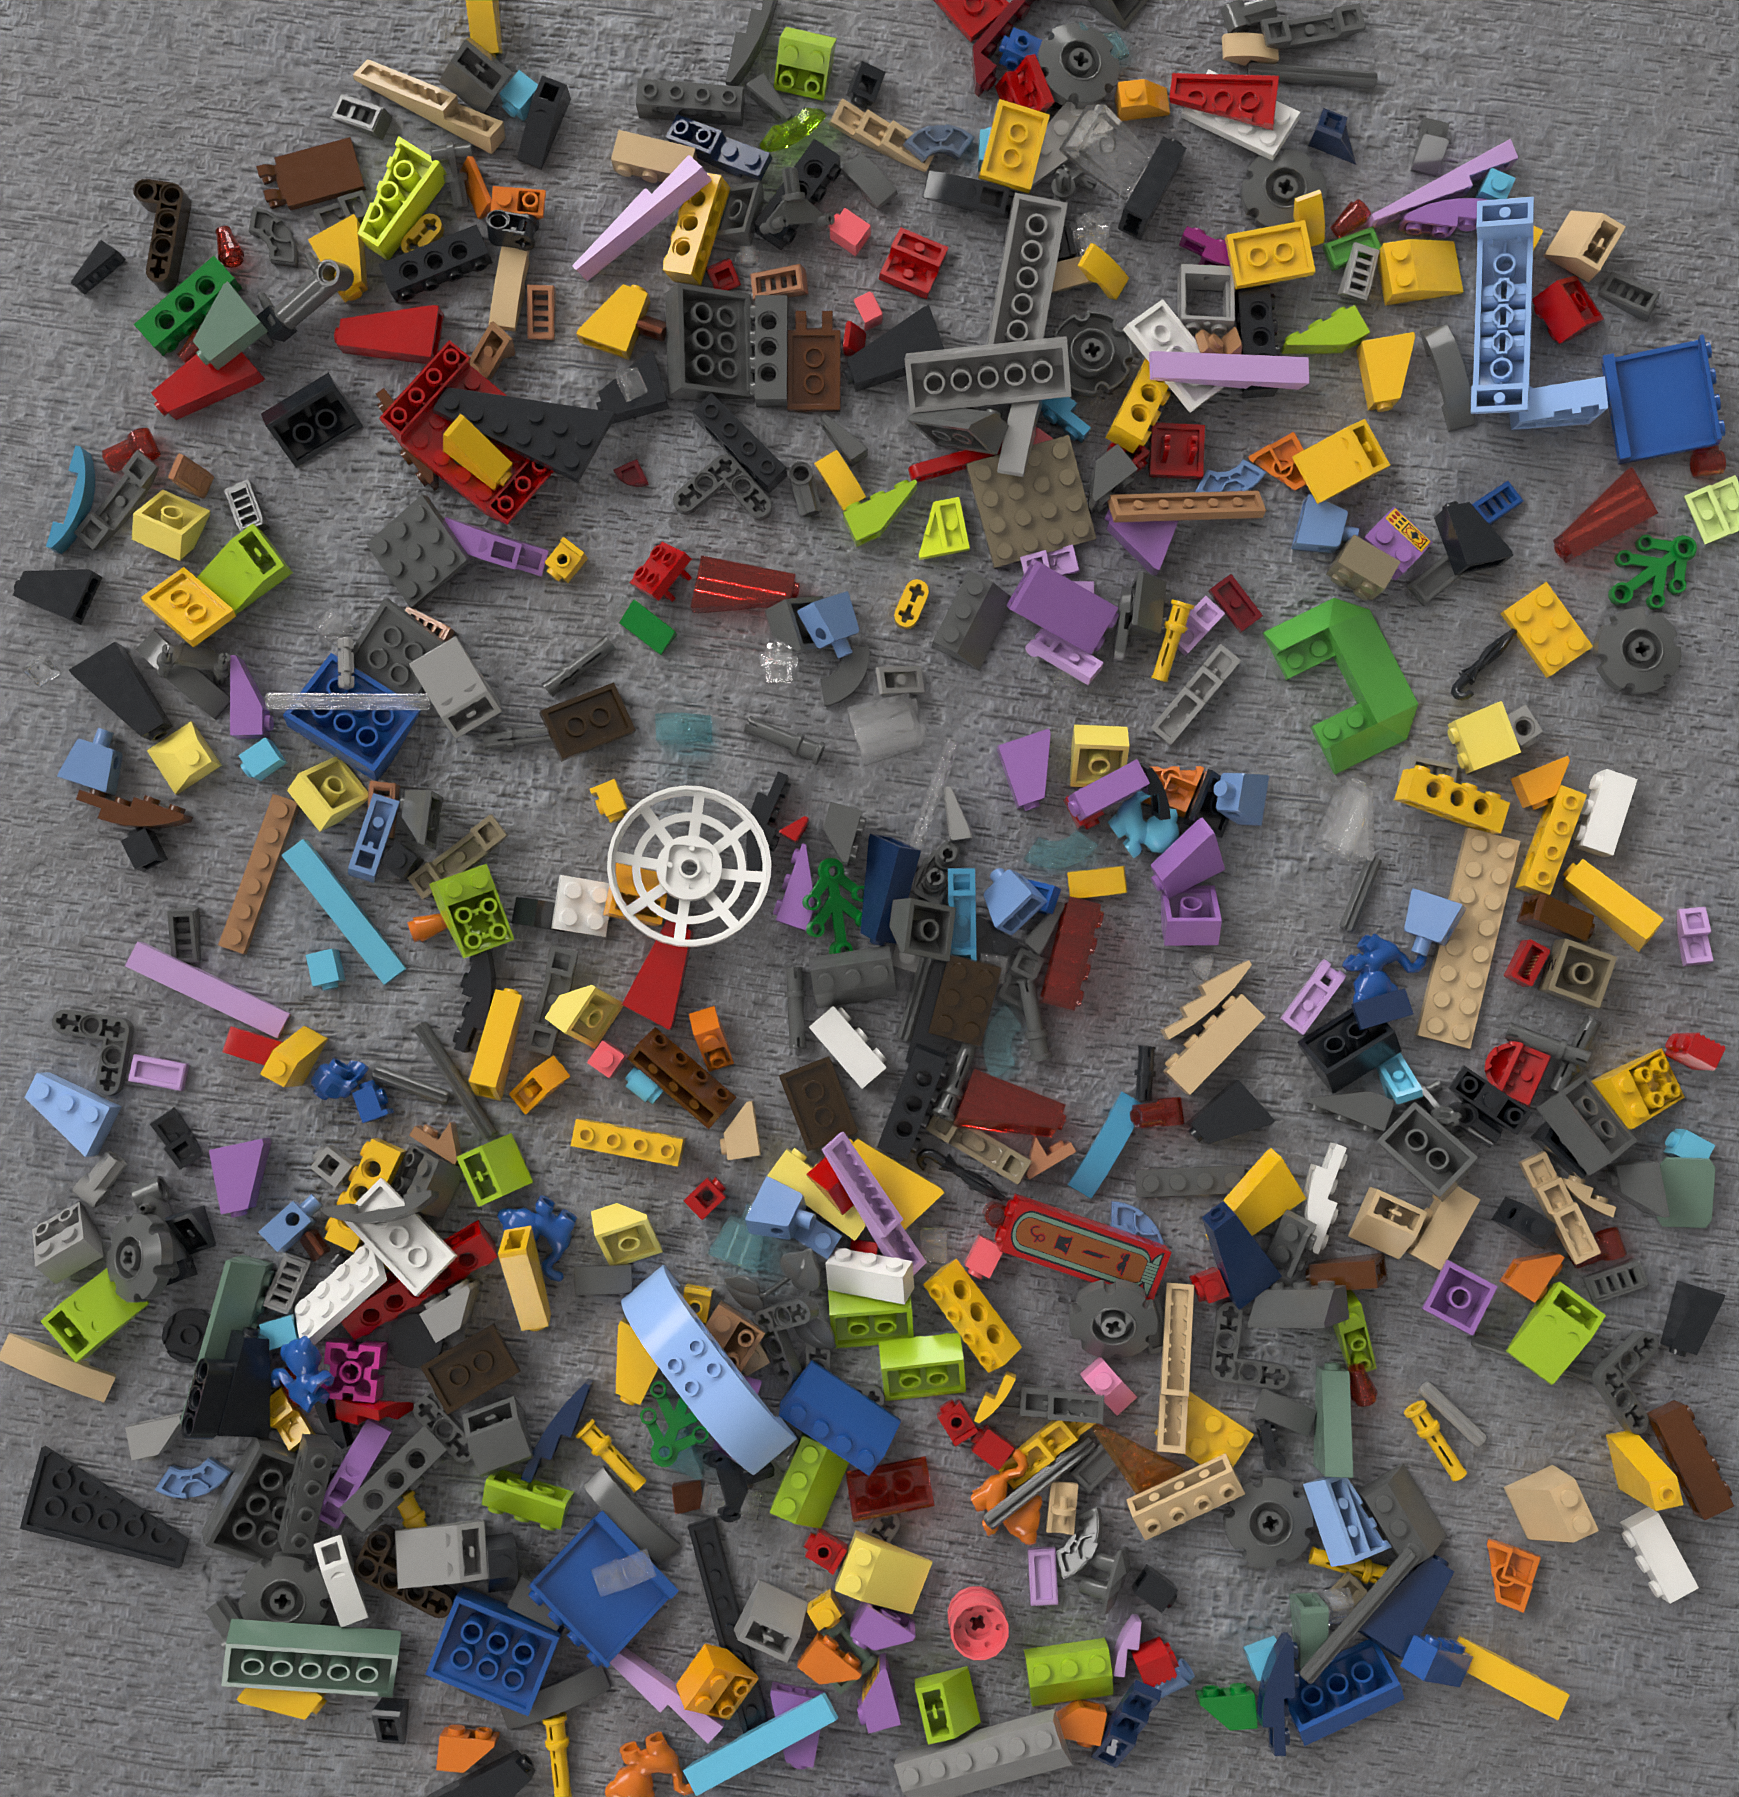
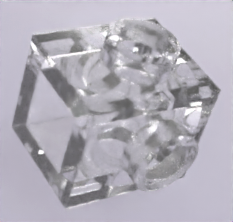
[1071,212,1110,257]
[760,641,798,683]

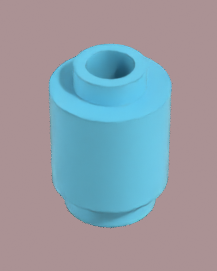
[625,1066,664,1105]

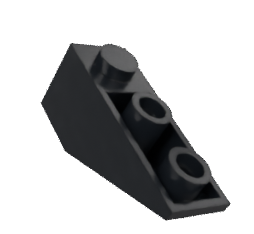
[517,75,571,170]

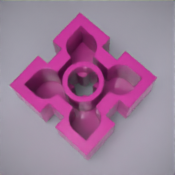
[321,1337,389,1403]

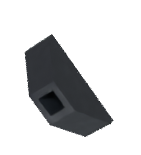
[1448,1065,1533,1135]

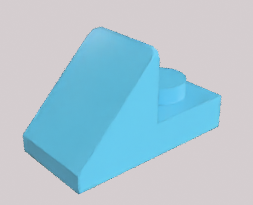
[1376,1053,1423,1105]

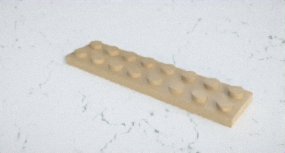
[1415,828,1520,1049]

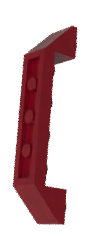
[971,0,1062,97]

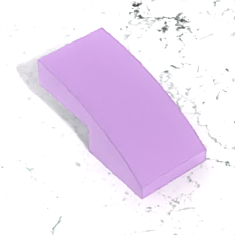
[1020,545,1080,576]
[1177,595,1225,656]
[1677,907,1713,967]
[1111,1614,1142,1677]

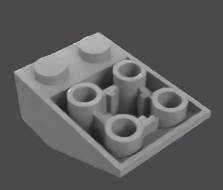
[409,636,502,739]
[395,1519,488,1589]

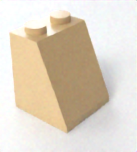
[1503,1465,1599,1543]

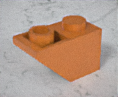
[490,186,546,225]
[689,1006,734,1072]
[1499,1252,1565,1303]
[797,1632,862,1685]
[1056,1699,1107,1748]
[436,1724,500,1773]

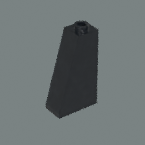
[1118,136,1187,240]
[844,305,944,392]
[69,642,173,741]
[217,1327,270,1438]
[427,1750,536,1797]

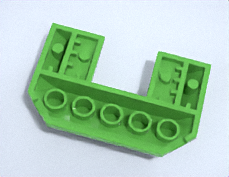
[1262,598,1418,775]

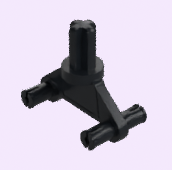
[702,1450,775,1523]

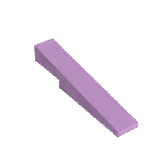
[1366,139,1518,228]
[573,155,712,281]
[1149,351,1309,390]
[125,942,291,1038]
[822,1132,927,1276]
[610,1647,725,1743]

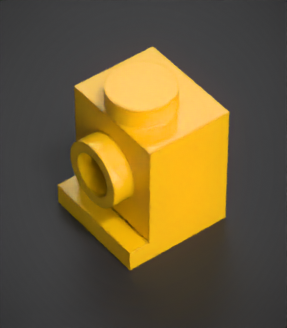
[544,536,588,583]
[590,779,629,823]
[683,1284,714,1323]
[807,1588,845,1631]

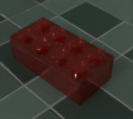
[1039,896,1104,1011]

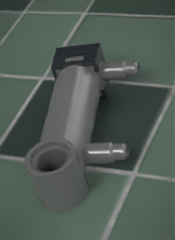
[256,252,354,342]
[131,1176,198,1286]

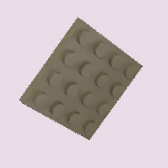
[966,435,1097,568]

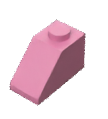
[1080,1357,1137,1416]

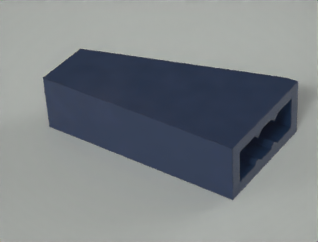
[860,833,921,946]
[1202,1200,1282,1310]
[1357,1555,1454,1660]

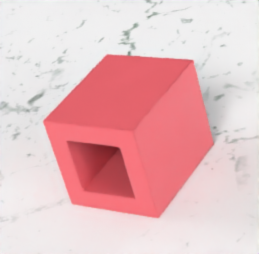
[829,208,871,256]
[587,1040,628,1078]
[964,1234,1003,1279]

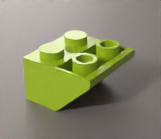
[773,27,837,101]
[456,1133,533,1207]
[915,1666,981,1745]

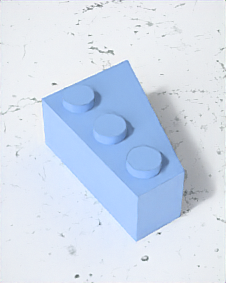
[1509,376,1608,430]
[24,1072,122,1157]
[1303,1476,1392,1567]

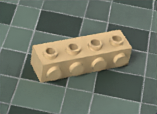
[1163,994,1265,1095]
[1126,1453,1245,1540]

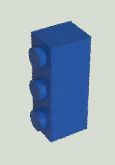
[1400,1634,1473,1687]

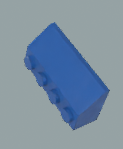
[779,1360,901,1476]
[1284,1639,1405,1746]

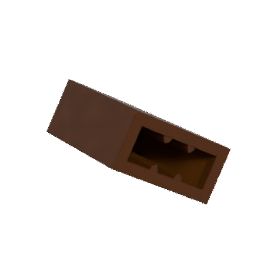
[1516,893,1595,943]
[1305,1253,1388,1290]

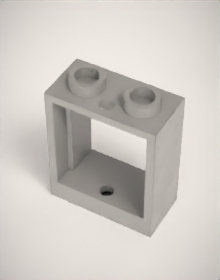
[1177,264,1235,337]

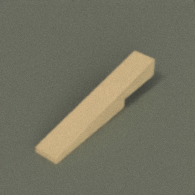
[353,59,506,154]
[1156,1283,1194,1454]

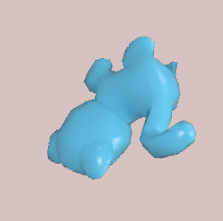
[1107,791,1179,858]

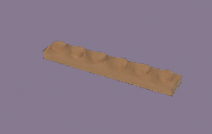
[1107,491,1266,522]
[218,794,300,954]

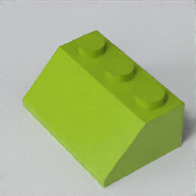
[828,1290,914,1349]
[878,1333,966,1401]
[769,1432,849,1529]
[482,1469,574,1531]
[1023,1638,1113,1707]

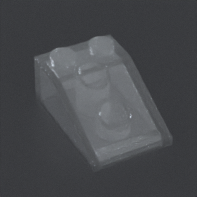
[1059,104,1153,200]

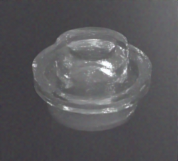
[736,246,762,265]

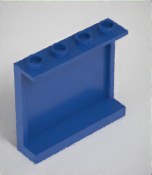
[1601,334,1725,465]
[527,1511,679,1668]

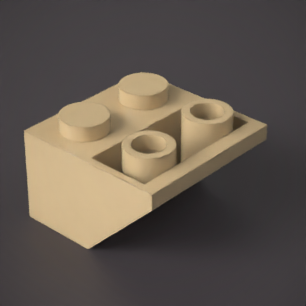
[1543,211,1626,283]
[1348,1187,1428,1259]

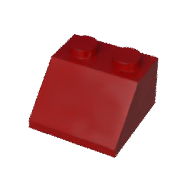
[1532,275,1604,344]

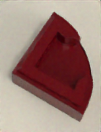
[613,459,649,487]

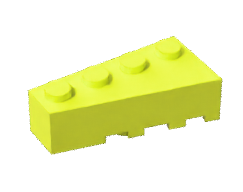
[357,136,447,260]

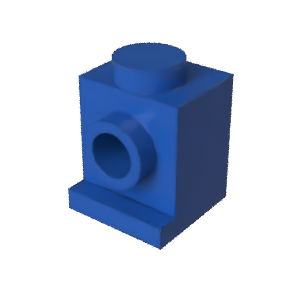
[352,1080,394,1123]

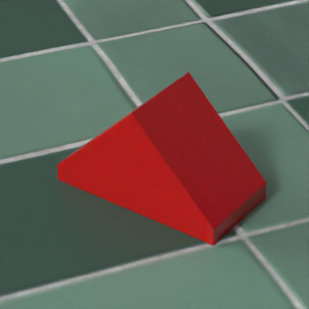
[806,1157,854,1216]

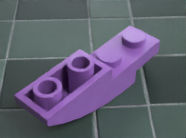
[1398,198,1487,238]
[445,517,549,577]
[319,1418,393,1529]

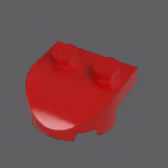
[1485,1041,1551,1107]

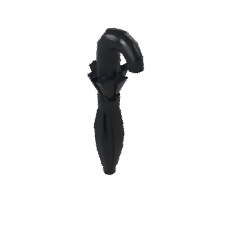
[1450,628,1517,701]
[916,1148,1005,1202]

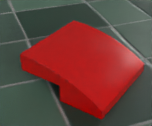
[995,54,1055,113]
[879,227,949,299]

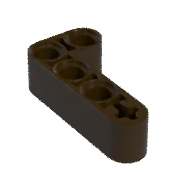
[133,179,191,292]
[353,1524,457,1618]

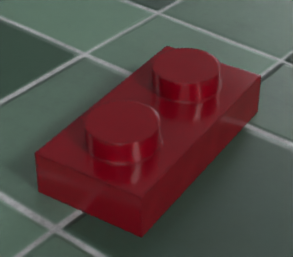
[1208,574,1263,633]

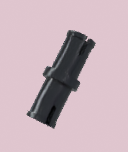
[1134,1045,1156,1101]

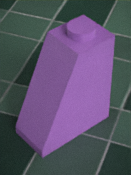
[1104,509,1178,576]
[997,729,1051,811]
[1067,759,1150,821]
[1151,817,1225,899]
[209,1137,271,1218]
[770,1681,826,1769]

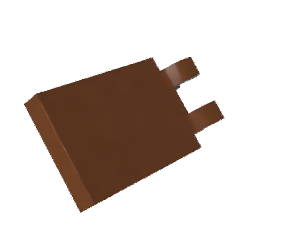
[256,137,366,211]
[787,311,841,412]

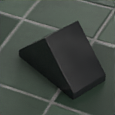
[511,897,565,932]
[165,1206,216,1255]
[371,1697,409,1744]

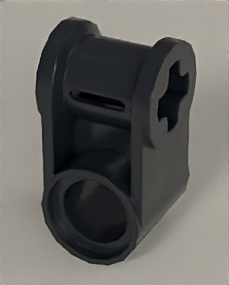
[486,210,539,251]

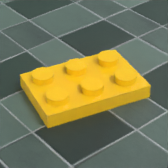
[978,99,1050,194]
[1225,220,1316,290]
[141,567,236,647]
[1500,582,1593,678]
[1154,1391,1254,1467]

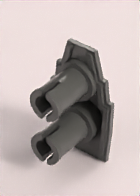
[910,840,961,904]
[1079,1546,1131,1615]

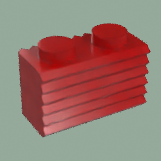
[1665,1032,1726,1071]
[1130,1636,1179,1688]

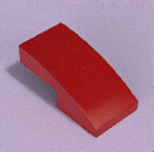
[222,1026,283,1065]

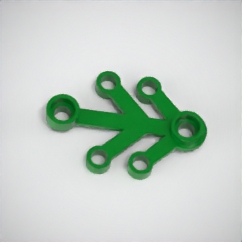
[1608,535,1697,610]
[802,858,864,954]
[640,1381,709,1467]

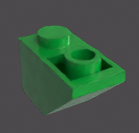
[1195,1683,1258,1731]

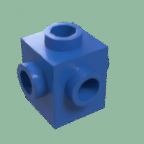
[998,27,1042,71]

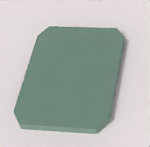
[1657,1157,1715,1228]

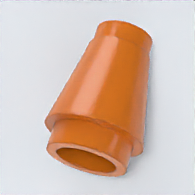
[407,913,448,942]

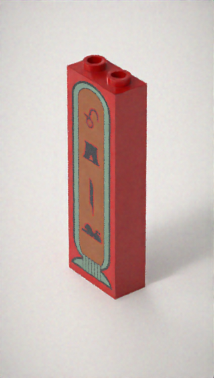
[995,1193,1172,1300]

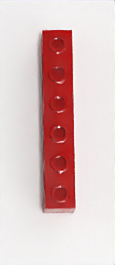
[340,1220,498,1340]

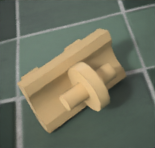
[1046,1481,1078,1535]

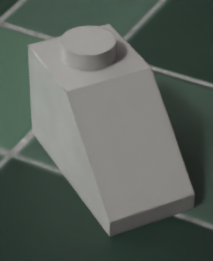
[125,1412,183,1463]

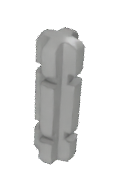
[337,637,355,690]

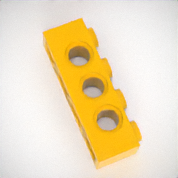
[663,173,730,286]
[1105,358,1171,453]
[1394,765,1510,834]
[1515,785,1587,896]
[570,1118,686,1167]
[324,1138,407,1252]
[923,1258,1022,1373]

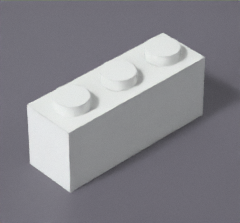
[1573,769,1638,858]
[809,1006,887,1089]
[825,1247,914,1305]
[1620,1507,1699,1603]

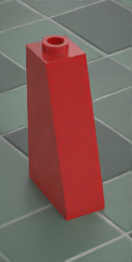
[334,305,444,364]
[150,352,265,420]
[621,920,694,1030]

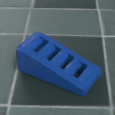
[1472,481,1524,525]

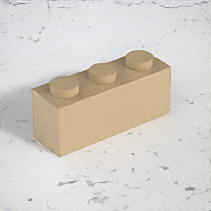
[611,130,697,183]
[1405,1187,1481,1271]

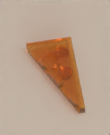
[1092,1423,1185,1495]

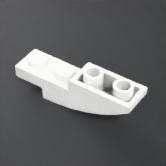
[1302,1143,1347,1254]

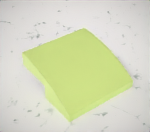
[1684,475,1739,545]

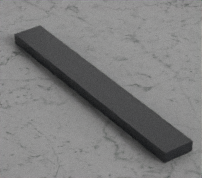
[688,1517,769,1734]

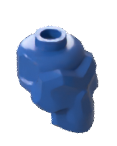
[310,1058,369,1100]

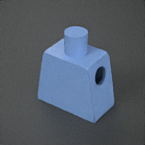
[1291,494,1359,553]
[797,591,859,659]
[57,728,123,795]
[1214,773,1269,826]
[984,868,1048,935]
[1404,888,1466,957]
[745,1176,816,1240]
[258,1194,323,1253]

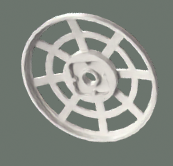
[607,785,771,947]

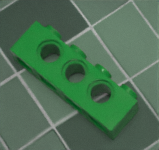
[134,256,242,356]

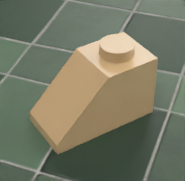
[720,1100,761,1160]

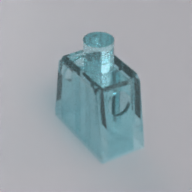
[708,1203,765,1273]

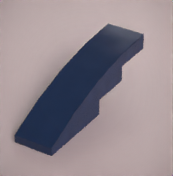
[521,1379,593,1483]
[1091,1680,1162,1768]

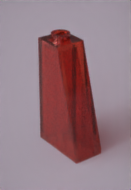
[1553,467,1658,563]
[690,555,800,614]
[953,1069,1067,1137]

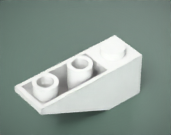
[314,1535,368,1628]

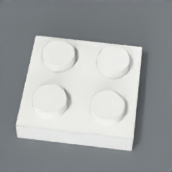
[551,875,609,937]

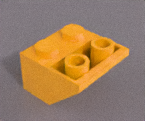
[603,863,667,927]
[676,1643,759,1720]

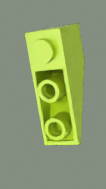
[1280,305,1370,354]
[843,479,917,547]
[1332,1290,1377,1378]

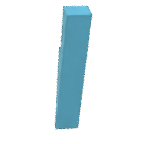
[281,839,407,985]
[683,1692,839,1796]

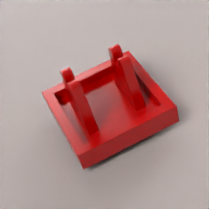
[1149,422,1205,480]
[629,542,692,602]

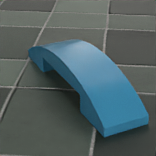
[46,445,95,554]
[948,868,977,960]
[1067,1091,1145,1198]

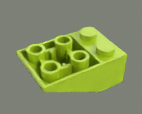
[197,524,293,615]
[429,864,515,959]
[41,1268,150,1363]
[1506,1282,1606,1385]

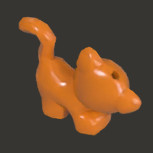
[971,1449,1042,1545]
[605,1731,694,1797]

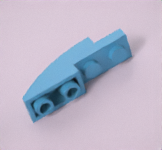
[1041,397,1091,443]

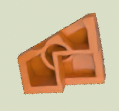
[1248,431,1307,491]
[1138,766,1204,818]
[1487,1538,1541,1613]

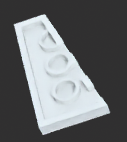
[1031,102,1115,188]

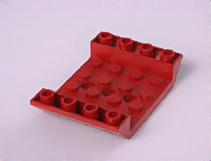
[379,340,554,525]

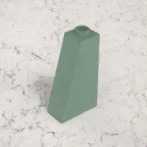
[1313,1362,1353,1478]

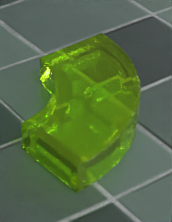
[759,107,827,152]

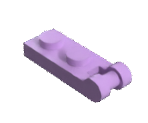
[1025,629,1104,685]
[1280,959,1346,1035]

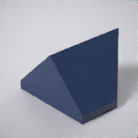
[1308,108,1356,165]

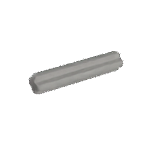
[1418,1381,1487,1447]

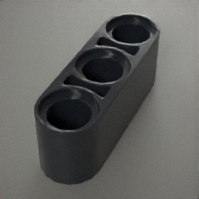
[181,1358,234,1439]

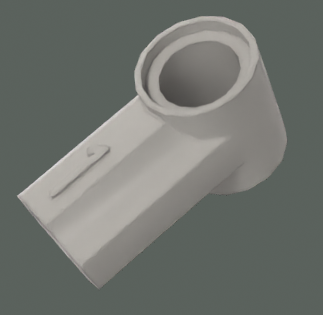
[72,1151,128,1209]

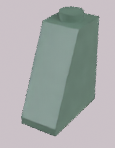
[193,281,268,370]
[1289,1592,1329,1669]

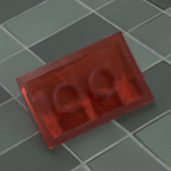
[846,1456,935,1522]

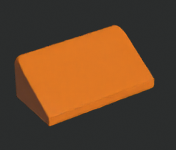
[459,156,491,219]

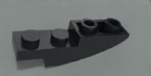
[922,171,1031,220]
[746,771,791,872]
[453,949,496,1053]

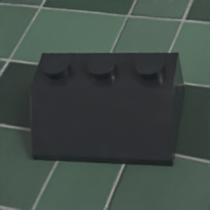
[261,372,363,468]
[1297,1008,1402,1094]

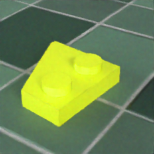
[919,497,970,560]

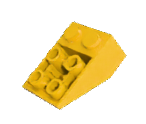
[1292,419,1390,504]
[1591,1048,1685,1129]

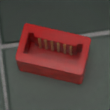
[1504,939,1550,987]

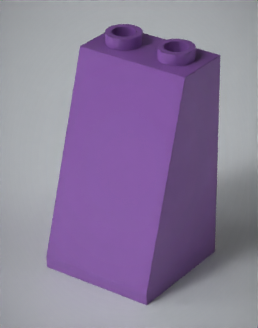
[1006,559,1119,655]

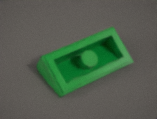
[619,599,677,655]

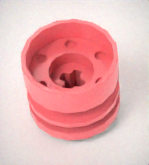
[948,1586,1009,1660]

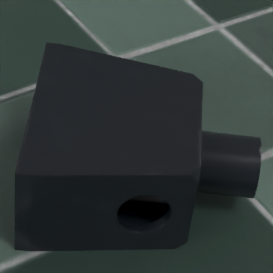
[1491,1197,1557,1248]

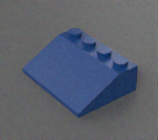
[283,653,421,781]
[425,1586,565,1716]

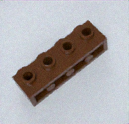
[627,1027,737,1129]
[1647,1400,1734,1520]

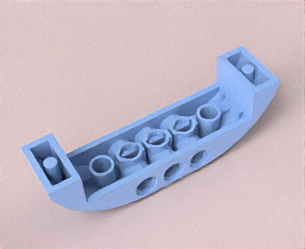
[1471,197,1534,414]
[621,1265,797,1475]

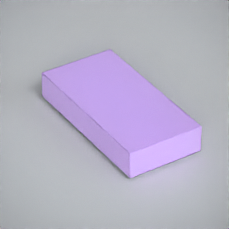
[128,1054,190,1091]
[1027,1546,1058,1606]

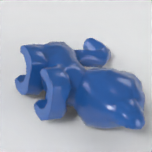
[1342,933,1427,1003]
[497,1195,577,1282]
[270,1336,335,1413]

